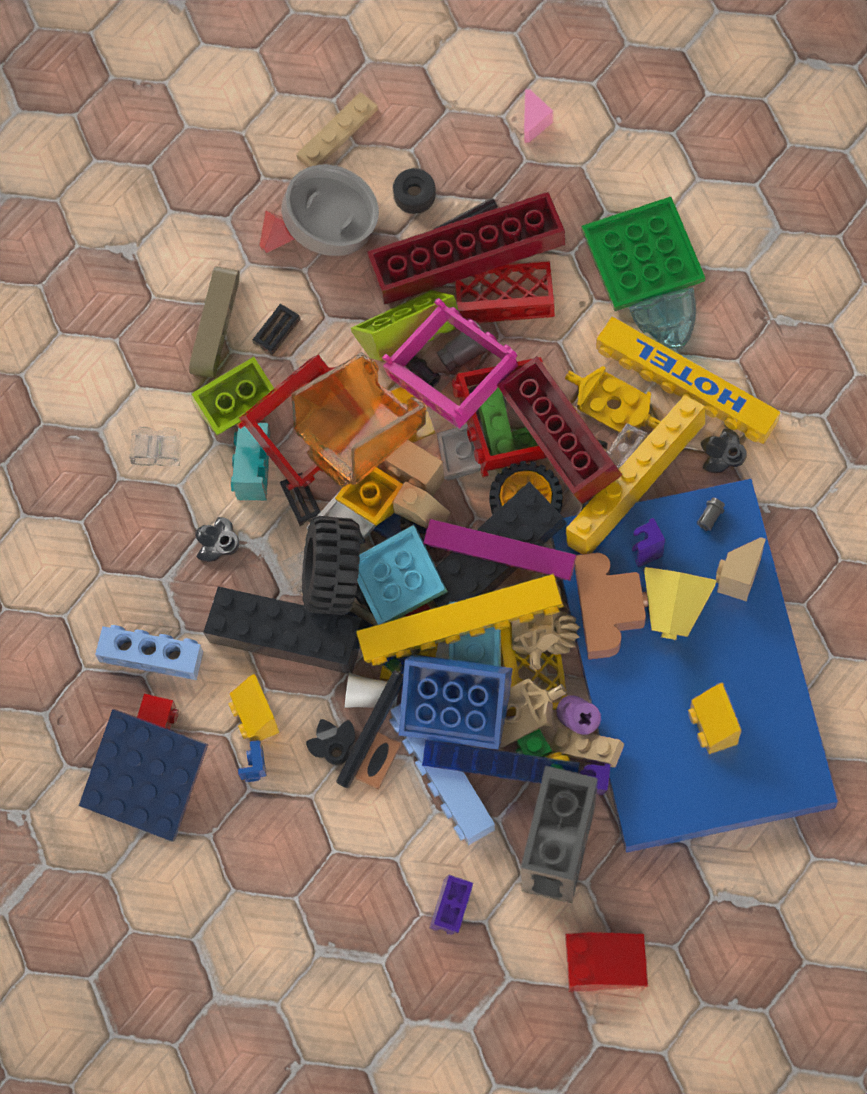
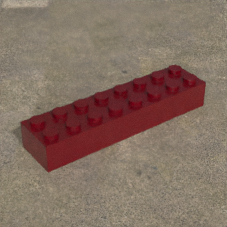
[367,191,565,305]

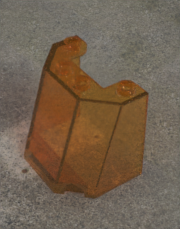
[291,352,426,487]

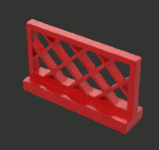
[455,261,555,323]

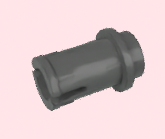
[697,498,725,531]

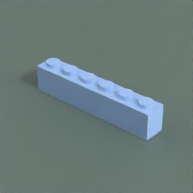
[389,704,495,846]

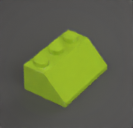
[191,357,274,436]

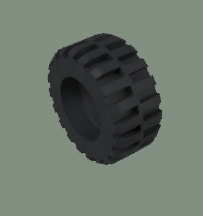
[302,516,360,615]

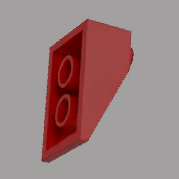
[565,932,648,992]

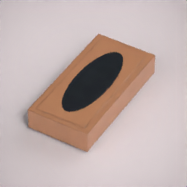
[355,732,401,790]

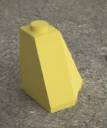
[644,567,716,640]

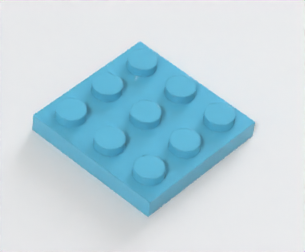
[357,525,448,625]

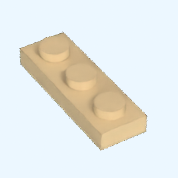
[550,728,624,767]

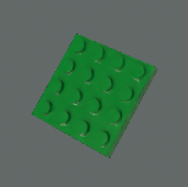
[581,196,706,312]

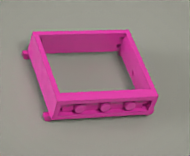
[382,298,518,429]

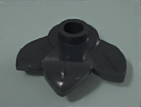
[701,429,747,473]
[195,517,239,562]
[306,719,355,765]

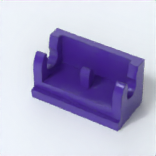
[632,518,665,568]
[579,764,611,795]
[429,875,474,935]

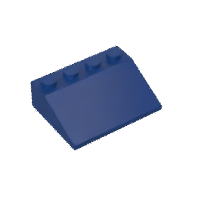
[399,654,512,750]

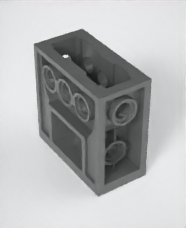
[520,766,598,903]

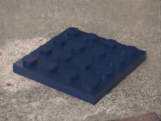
[79,709,209,842]

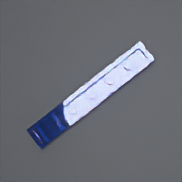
[422,740,580,783]

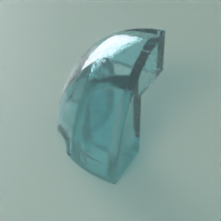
[629,288,696,349]

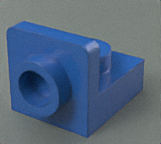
[238,740,267,782]

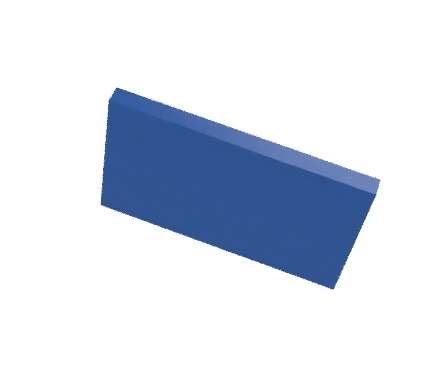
[551,479,838,853]

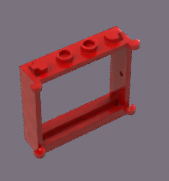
[237,355,373,491]
[452,357,547,478]

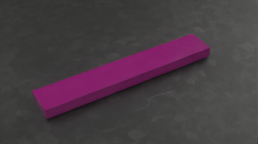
[424,519,577,581]

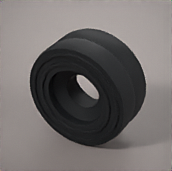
[393,168,436,214]

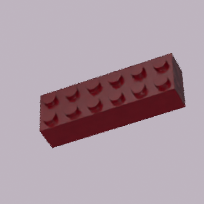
[497,356,623,504]

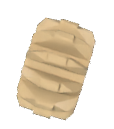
[547,611,580,655]

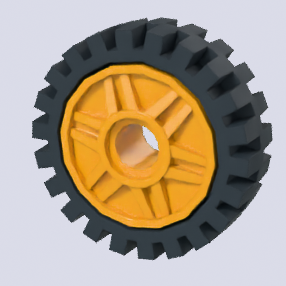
[489,461,563,515]

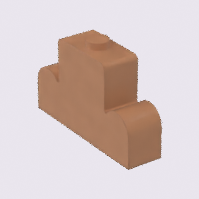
[574,553,648,660]

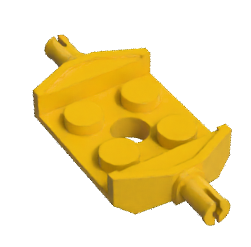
[565,366,661,436]

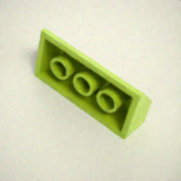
[350,290,459,362]

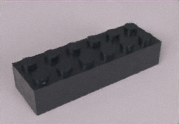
[433,481,567,607]
[203,586,366,674]

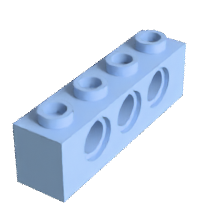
[95,625,203,680]

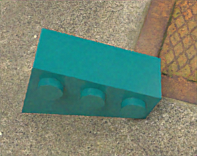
[231,423,271,501]

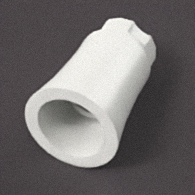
[345,672,398,709]

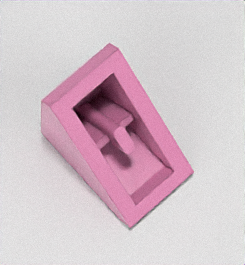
[524,89,553,143]

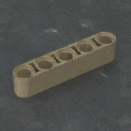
[189,266,240,378]

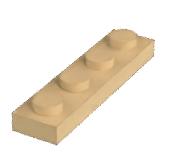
[296,92,378,167]

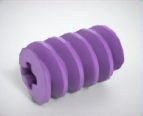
[556,695,601,735]

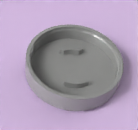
[281,165,379,256]

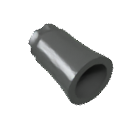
[437,321,489,372]

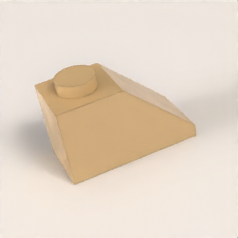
[393,481,450,529]

